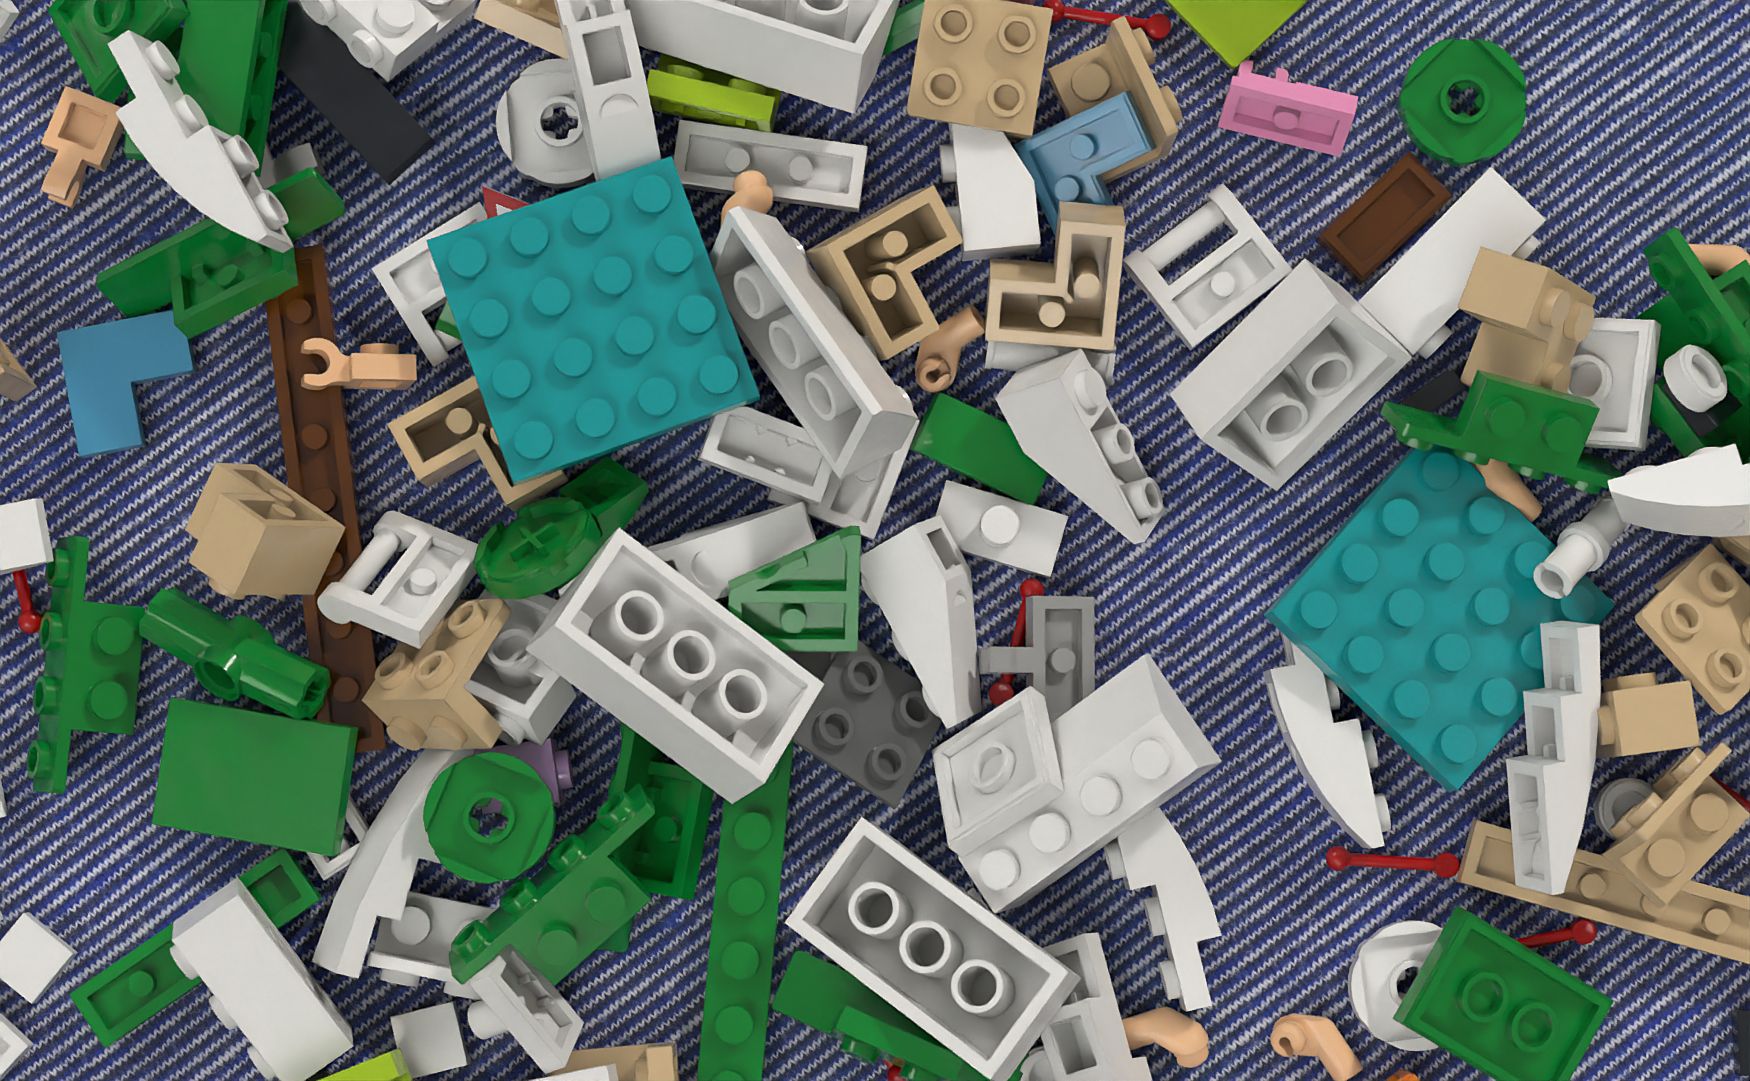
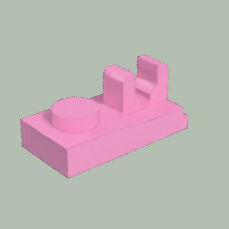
[1218,60,1358,157]

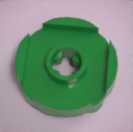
[1397,38,1527,168]
[423,752,556,884]

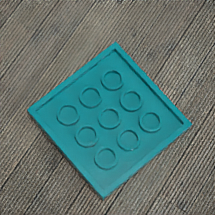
[426,156,760,486]
[1263,444,1616,792]

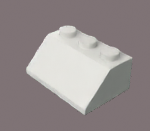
[1170,258,1412,491]

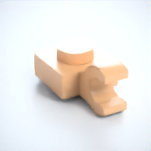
[41,86,124,209]
[301,338,417,390]

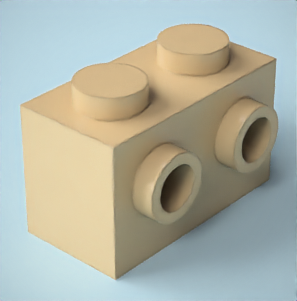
[1595,672,1701,759]

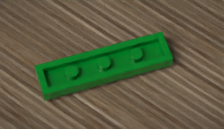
[69,848,323,1048]

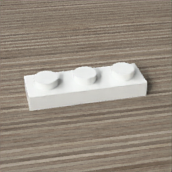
[673,120,868,213]

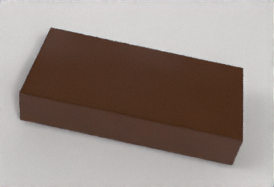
[1316,151,1453,285]

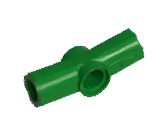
[139,587,331,720]

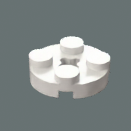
[496,58,595,188]
[1348,920,1443,1051]

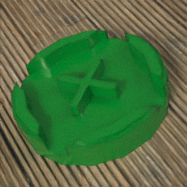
[473,497,601,600]

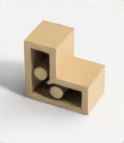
[805,185,964,361]
[985,201,1126,350]
[1457,247,1596,393]
[387,376,569,512]
[185,463,346,600]

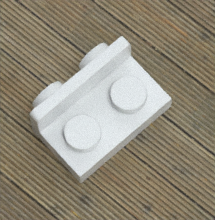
[367,891,497,1000]

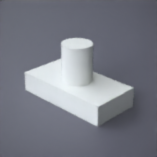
[697,406,833,505]
[936,480,1068,579]
[468,944,584,1074]

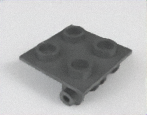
[790,640,942,809]

